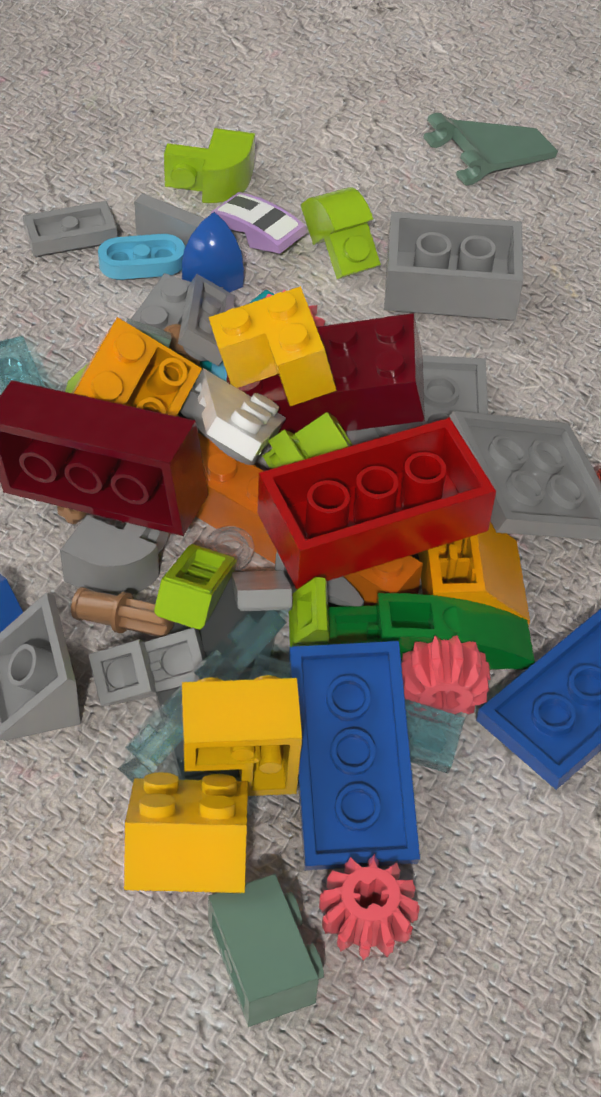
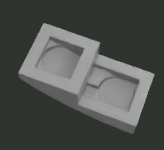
[88,628,211,707]

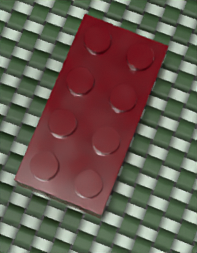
[226,313,425,434]
[0,380,208,536]

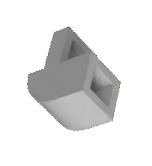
[60,515,169,596]

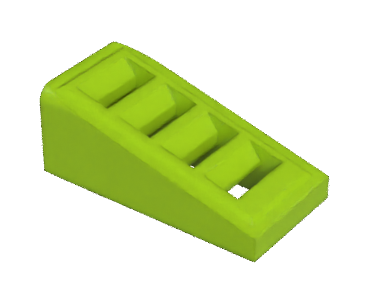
[154,544,237,629]

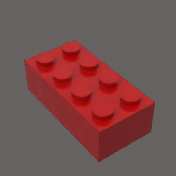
[257,417,496,590]

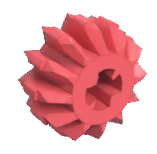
[401,635,491,719]
[319,854,420,960]

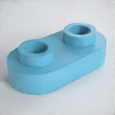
[98,234,185,280]

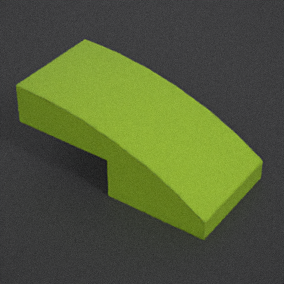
[289,577,329,647]

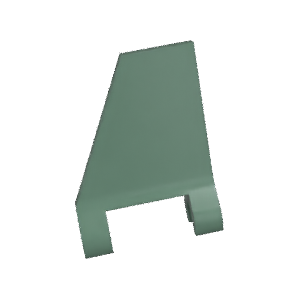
[423,113,558,185]

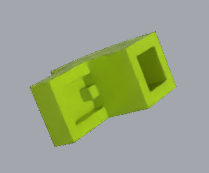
[164,128,255,203]
[300,187,381,279]
[262,412,353,469]

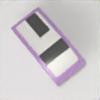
[211,192,308,254]

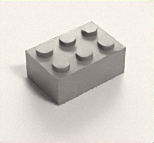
[384,211,523,320]

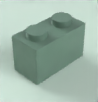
[208,874,324,1027]

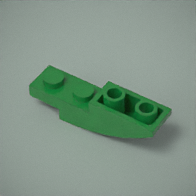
[328,593,535,670]

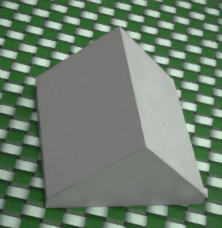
[0,592,81,741]

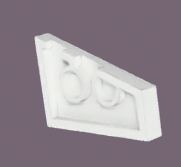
[194,368,286,461]

